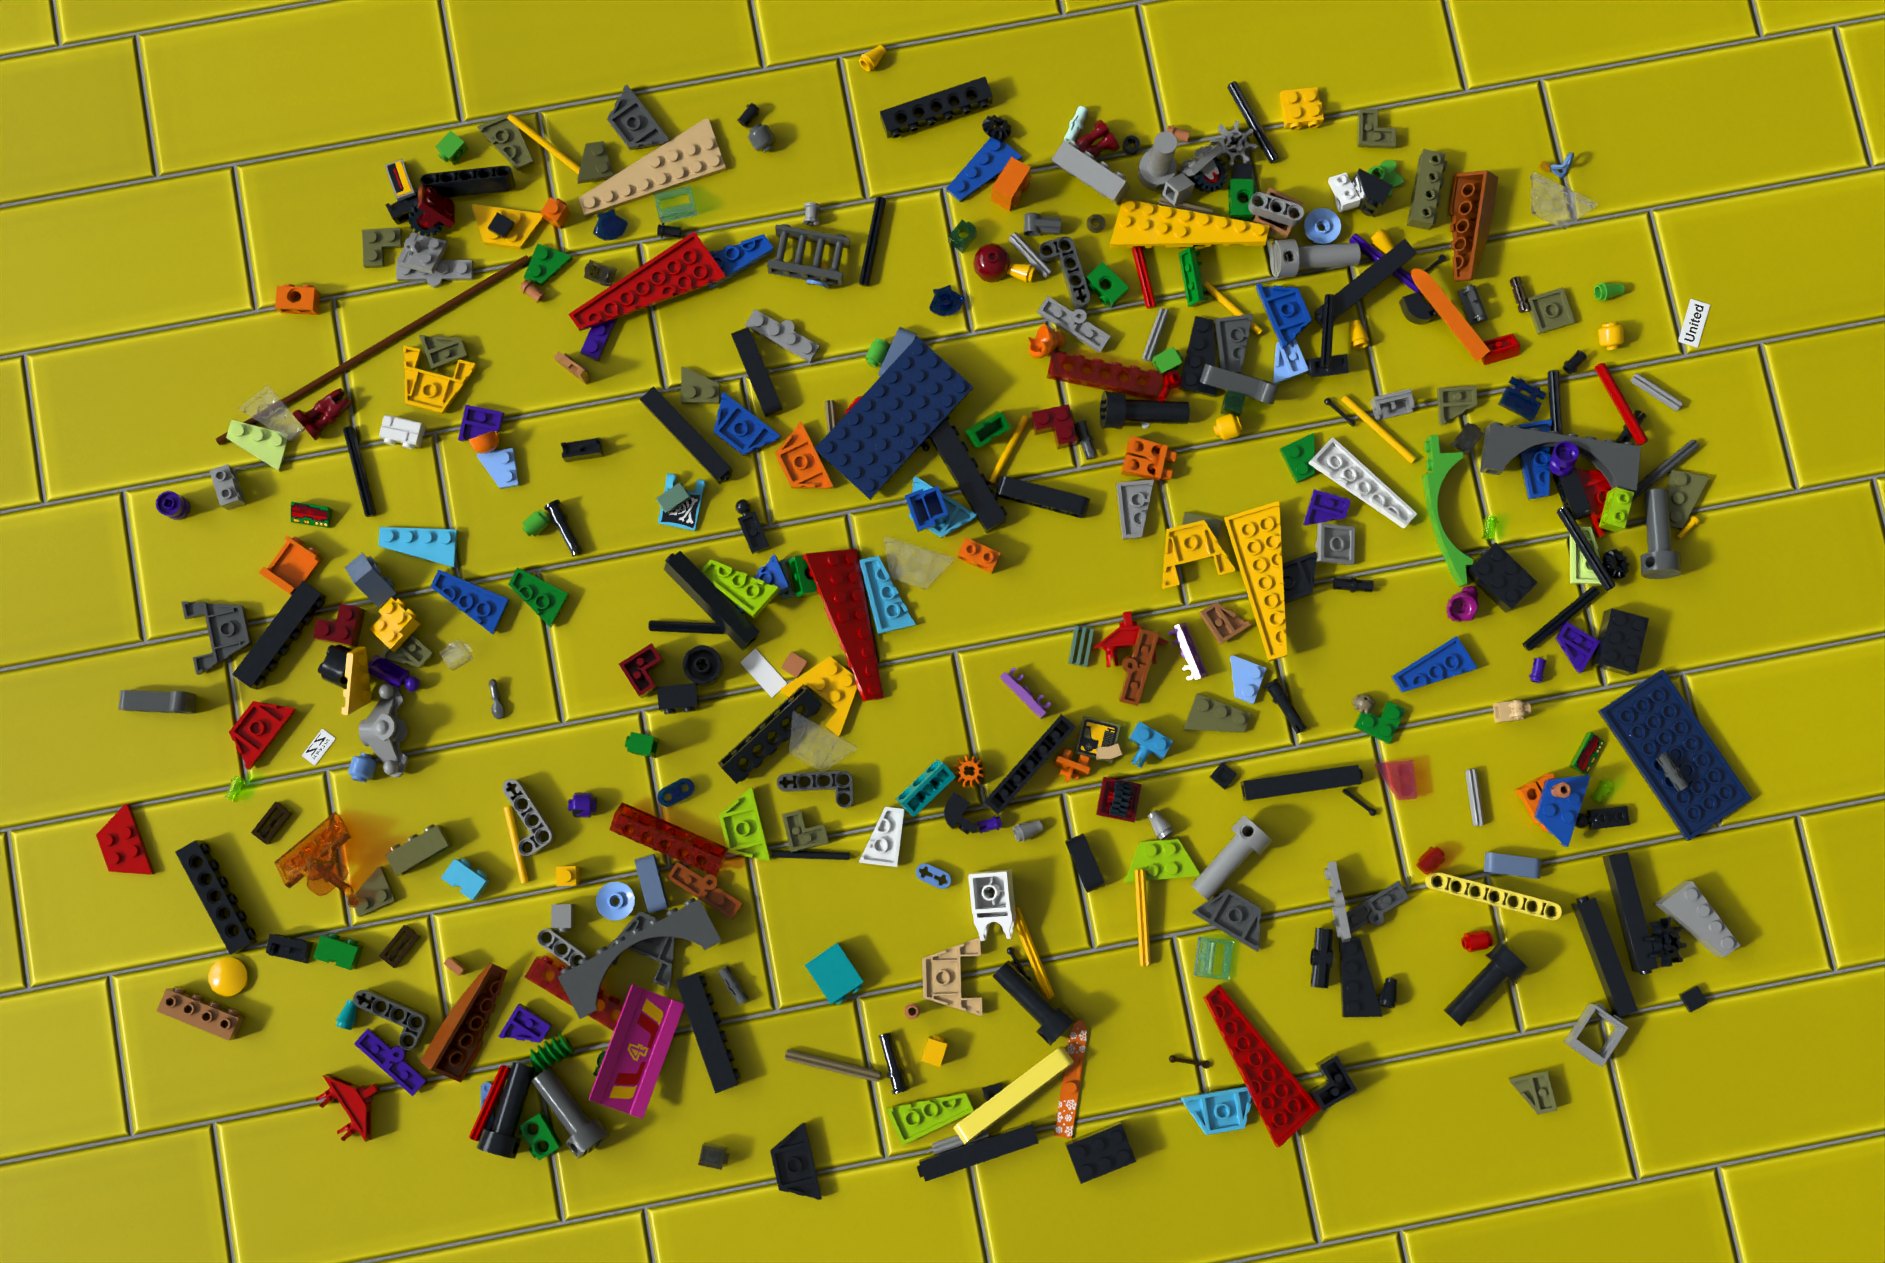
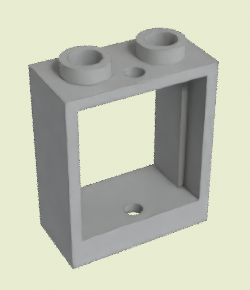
[1564,1003,1628,1067]

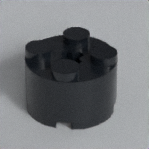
[318,644,352,689]
[683,645,724,686]

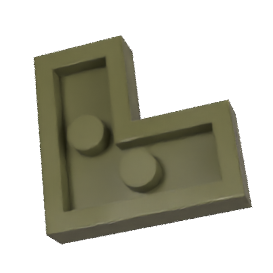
[1357,109,1396,149]
[362,227,402,268]
[782,810,829,853]

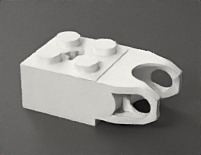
[968,869,1016,941]

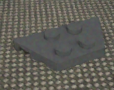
[607,85,670,150]
[1192,889,1261,952]

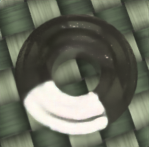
[1087,214,1105,233]

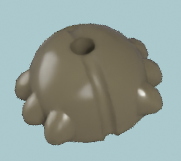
[1352,694,1376,714]

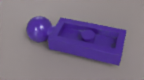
[368,655,421,692]

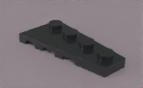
[1179,316,1216,397]
[1339,938,1383,1017]

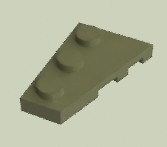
[477,112,534,171]
[1667,470,1709,529]

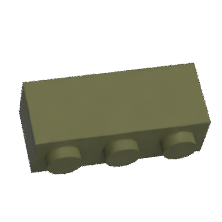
[385,824,452,876]

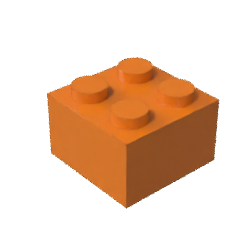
[991,156,1032,211]

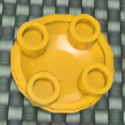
[208,957,248,997]

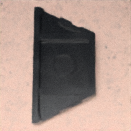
[1283,552,1317,604]
[770,1122,822,1200]

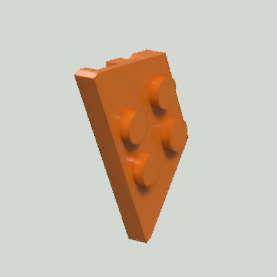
[775,422,834,489]

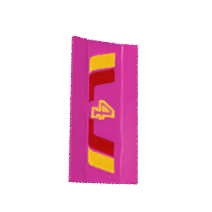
[588,984,684,1119]

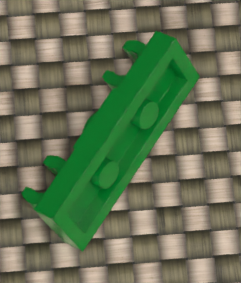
[1179,247,1209,307]

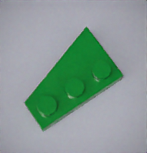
[508,568,569,628]

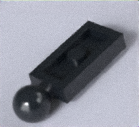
[735,499,770,554]
[1575,806,1630,829]

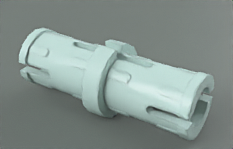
[1064,106,1089,143]

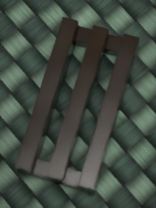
[251,801,293,845]
[379,925,421,968]

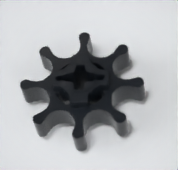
[1645,917,1687,967]

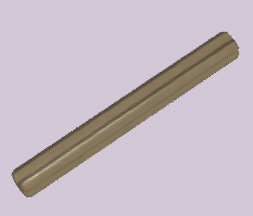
[785,1049,881,1082]

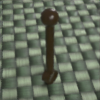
[1169,1055,1209,1069]

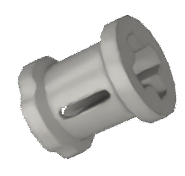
[803,202,821,226]

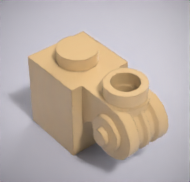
[1493,700,1531,723]

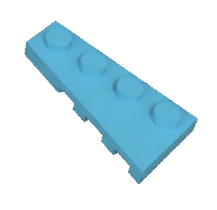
[378,527,458,568]
[859,556,916,634]

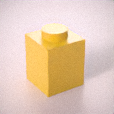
[556,866,580,886]
[921,1035,947,1067]

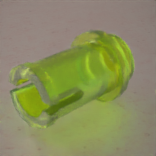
[1482,516,1499,540]
[225,776,246,802]
[1591,778,1614,804]

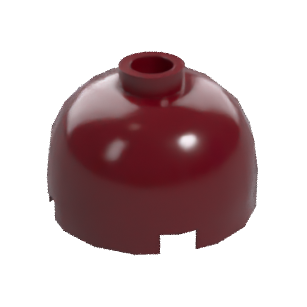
[973,243,1011,283]

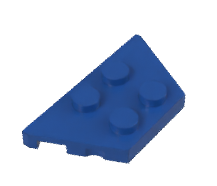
[1256,284,1312,349]
[713,392,781,456]
[1534,775,1590,847]

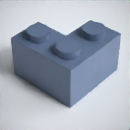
[345,553,396,608]

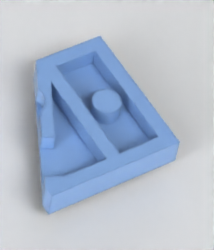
[1273,339,1309,384]
[477,448,519,489]
[1230,655,1266,704]

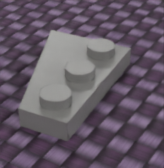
[1116,479,1154,540]

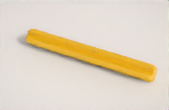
[1135,869,1151,966]
[1015,907,1055,1000]

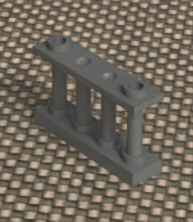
[767,224,850,287]

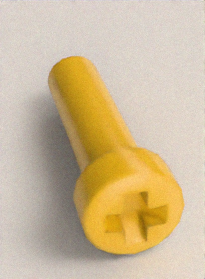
[1675,516,1700,540]

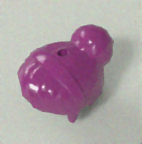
[1446,586,1479,622]

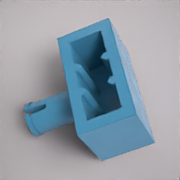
[1128,721,1173,768]

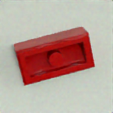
[1481,333,1520,365]

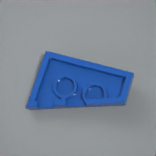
[734,554,791,614]

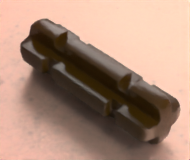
[1510,276,1530,313]

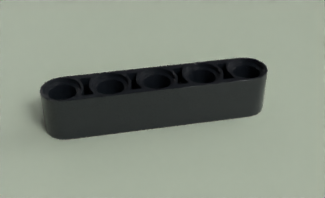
[420,166,516,197]
[731,327,783,417]
[996,476,1090,518]

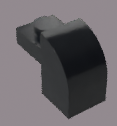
[1399,291,1439,325]
[944,792,977,834]

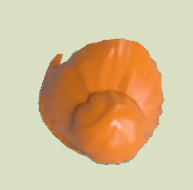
[1028,324,1065,358]

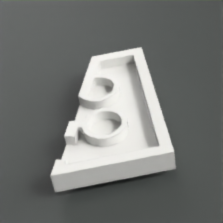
[859,807,904,867]

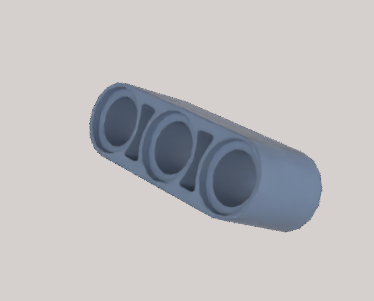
[878,327,917,377]
[1483,852,1542,879]
[635,854,669,914]

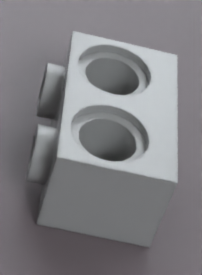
[209,464,246,510]

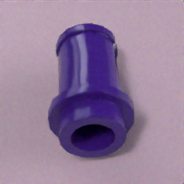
[1529,658,1546,683]
[977,815,1003,834]

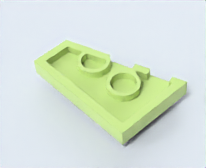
[226,420,290,472]
[1570,526,1603,585]

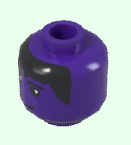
[568,792,597,818]

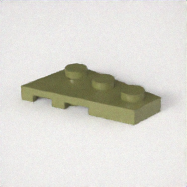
[1183,694,1251,733]

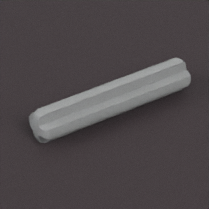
[1009,232,1052,278]
[1142,308,1169,362]
[1631,373,1683,411]
[1465,769,1484,826]
[932,1129,989,1154]

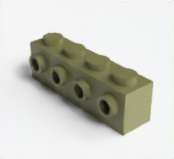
[1406,149,1447,230]

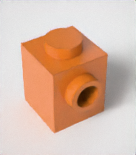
[540,197,570,229]

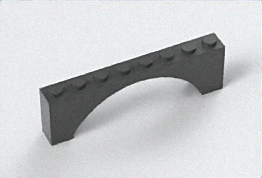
[1480,422,1641,492]
[558,898,722,1019]

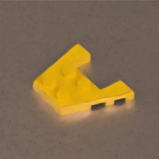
[403,345,477,414]
[1162,520,1236,589]
[780,657,858,737]

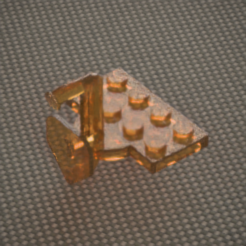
[274,811,359,908]

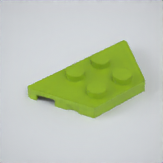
[719,788,771,861]
[1125,839,1200,883]

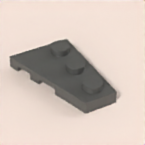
[1215,314,1253,373]

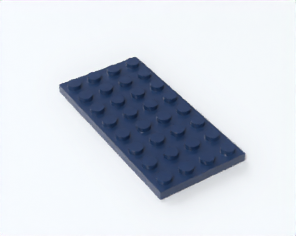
[814,337,974,500]
[1598,669,1752,841]

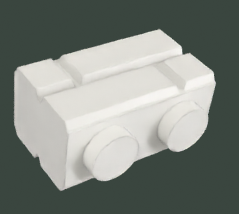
[379,415,426,450]

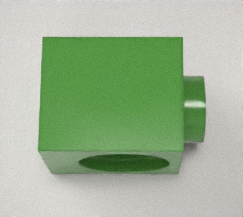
[436,130,468,165]
[1151,347,1183,378]

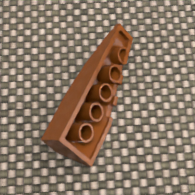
[1449,170,1499,281]
[420,963,507,1083]

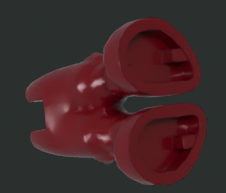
[1075,120,1120,159]
[293,388,352,441]

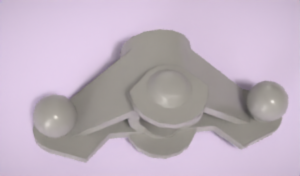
[359,684,409,778]

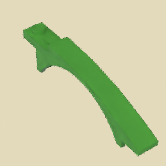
[1422,435,1473,587]

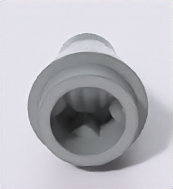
[1148,810,1174,840]
[1013,820,1043,842]

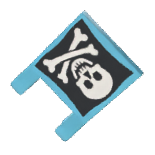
[658,473,706,531]

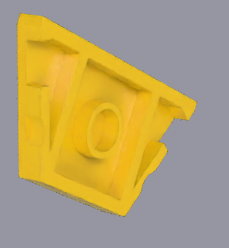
[472,204,544,250]

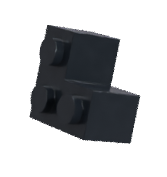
[1309,1054,1357,1111]

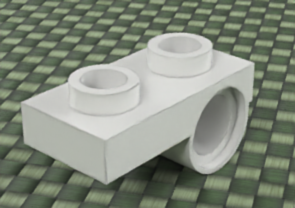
[1328,173,1360,212]

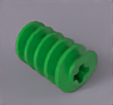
[530,1033,575,1073]

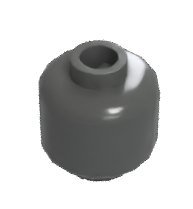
[748,123,776,153]

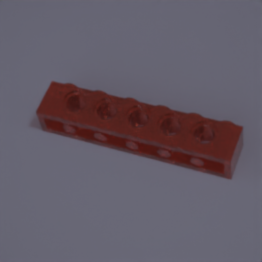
[1047,351,1163,400]
[609,802,729,876]
[525,955,623,1031]

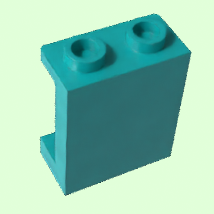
[805,942,864,1005]

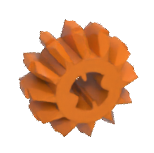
[953,755,985,788]

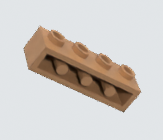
[157,986,245,1041]

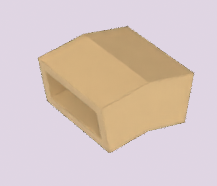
[1096,744,1122,760]

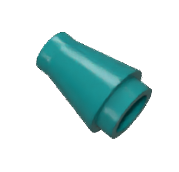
[336,1000,357,1030]

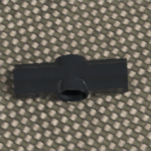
[1310,927,1333,988]

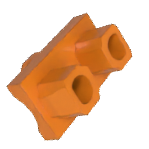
[1054,748,1090,783]

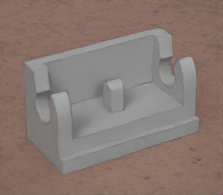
[1370,389,1415,421]

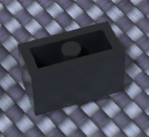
[657,683,700,715]

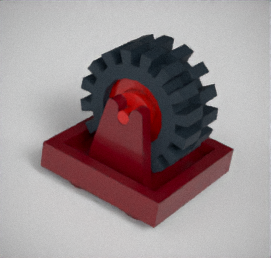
[409,184,455,237]
[1096,777,1142,823]

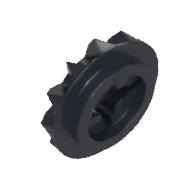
[982,115,1011,140]
[1602,549,1630,579]

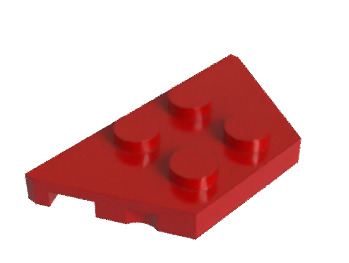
[1576,468,1611,538]
[229,701,297,770]
[96,804,155,875]

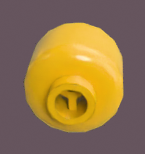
[1598,322,1625,350]
[1213,413,1243,441]

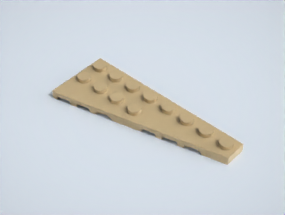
[578,118,726,217]

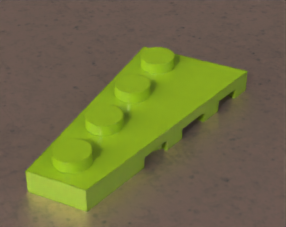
[701,559,780,618]

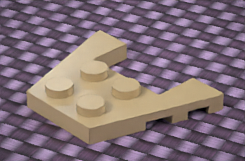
[922,938,982,1016]

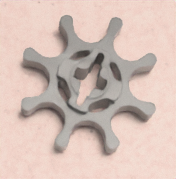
[1210,121,1257,169]

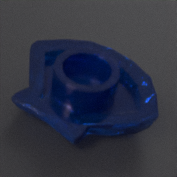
[593,209,628,241]
[929,285,964,317]

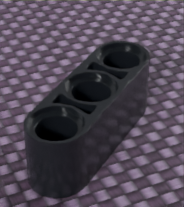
[1552,467,1591,520]
[1065,833,1105,893]

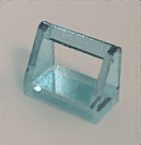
[654,186,698,224]
[1194,936,1233,980]

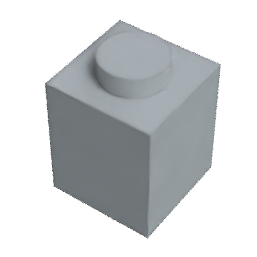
[1162,173,1195,206]
[551,904,575,932]

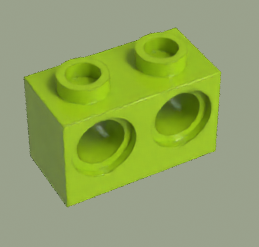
[1599,487,1634,533]

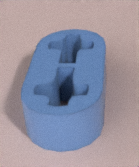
[916,863,951,889]

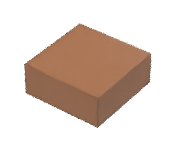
[781,652,808,678]
[443,957,468,976]

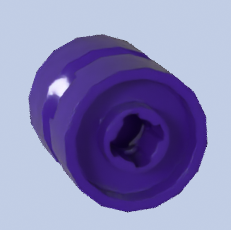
[1549,441,1579,476]
[156,491,191,520]

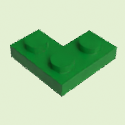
[1354,701,1406,744]

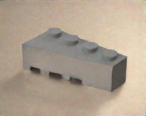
[1052,141,1130,206]
[1653,881,1740,957]

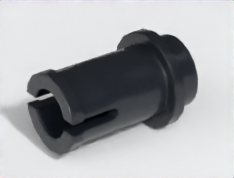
[737,103,760,128]
[657,223,681,239]
[1563,350,1587,374]

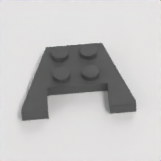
[182,601,252,675]
[608,911,676,989]

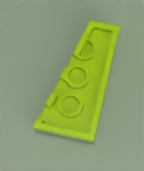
[886,1092,974,1146]

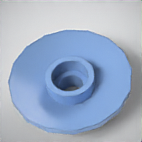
[1304,208,1341,245]
[596,882,635,920]

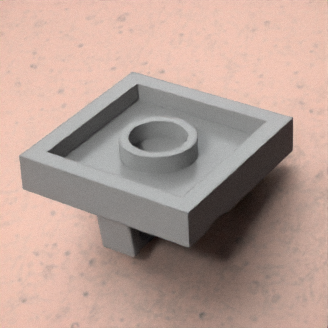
[397,232,448,274]
[1315,523,1355,565]

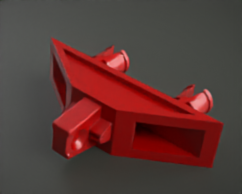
[1092,611,1169,668]
[315,1074,380,1142]

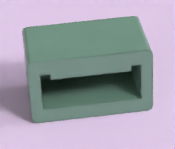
[656,482,692,514]

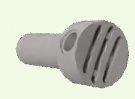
[1137,131,1177,191]
[1270,239,1361,278]
[1191,815,1273,901]

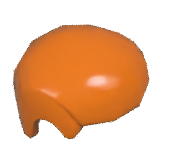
[469,431,500,454]

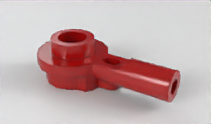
[1158,370,1182,401]

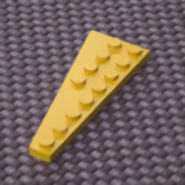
[1110,198,1270,249]
[1224,501,1287,662]

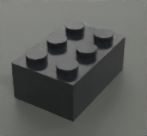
[1466,543,1538,612]
[1591,608,1649,676]
[1065,1121,1136,1184]

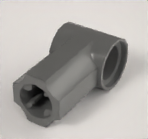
[1023,213,1061,236]

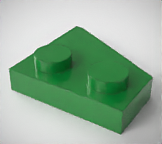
[524,244,572,286]
[1280,433,1315,483]

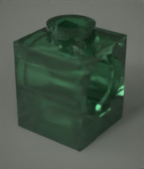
[948,219,977,253]
[1220,390,1246,416]

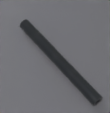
[772,850,850,860]

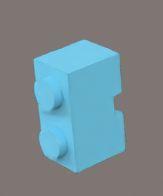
[441,858,490,900]

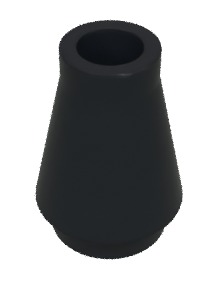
[1378,978,1398,1008]

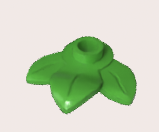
[1368,160,1404,197]

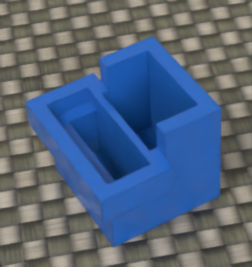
[905,486,949,532]

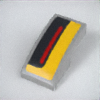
[385,159,416,201]

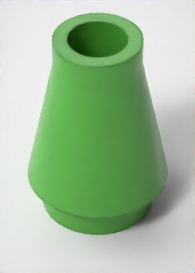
[1594,282,1625,301]

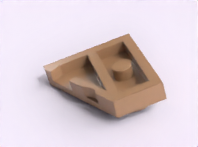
[554,351,591,384]
[1199,602,1251,645]

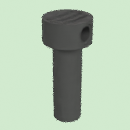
[1640,488,1681,579]
[532,1067,610,1159]

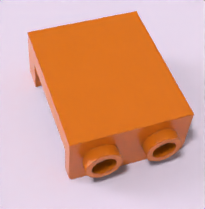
[259,536,323,595]

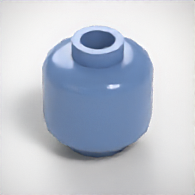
[348,753,377,783]

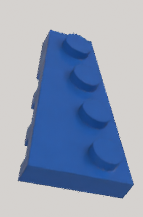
[946,137,1022,202]

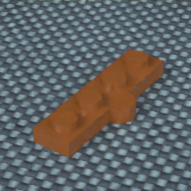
[1119,627,1159,706]
[667,861,743,920]

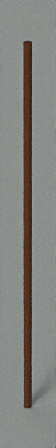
[216,255,530,445]

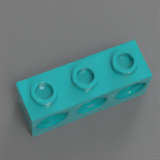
[896,759,956,817]

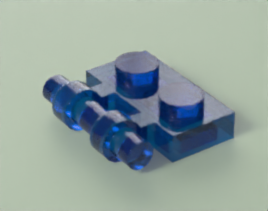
[1498,376,1546,421]

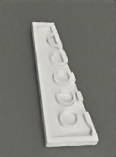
[1309,437,1417,529]

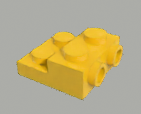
[1280,87,1324,130]
[370,597,420,652]

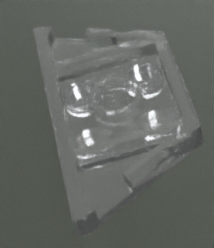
[1530,171,1598,230]
[884,536,955,589]
[789,711,858,772]

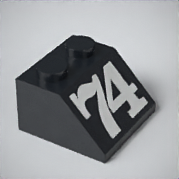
[1351,168,1393,217]

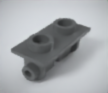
[1457,284,1488,326]

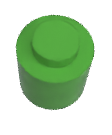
[865,338,890,368]
[522,509,551,537]

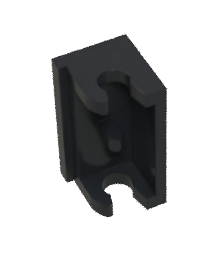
[385,187,419,225]
[1305,354,1349,378]
[561,437,604,462]
[266,934,314,964]

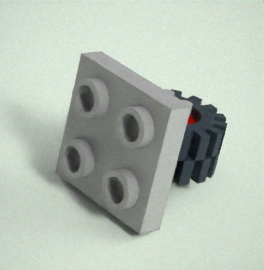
[1177,144,1228,192]

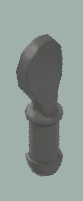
[489,679,505,719]

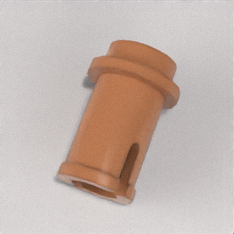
[1167,125,1190,143]
[520,280,545,303]
[1551,782,1571,798]
[904,1003,920,1019]

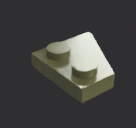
[577,141,613,184]
[681,367,720,404]
[1437,386,1477,425]
[379,634,434,668]
[1509,1070,1557,1114]

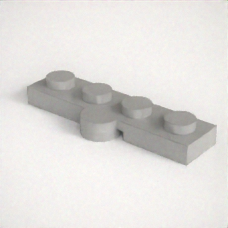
[396,260,473,288]
[1037,296,1111,353]
[745,309,820,363]
[1324,861,1351,943]

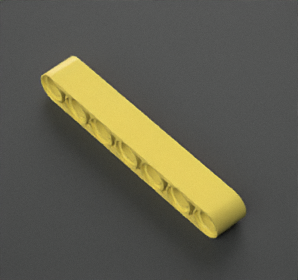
[1425,873,1562,920]
[953,1046,1074,1145]

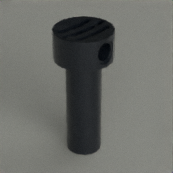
[1100,391,1190,429]
[1444,941,1529,1027]
[993,960,1077,1046]
[477,1062,535,1159]

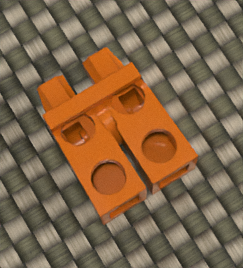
[1121,436,1177,482]
[1514,773,1556,832]

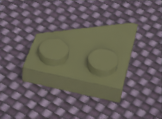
[419,335,469,370]
[351,866,396,917]

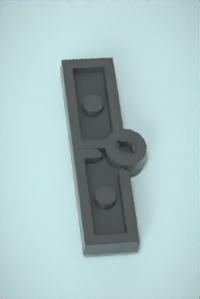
[1332,881,1409,933]

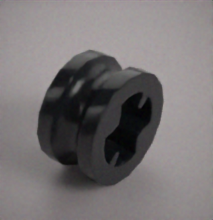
[1123,136,1140,155]

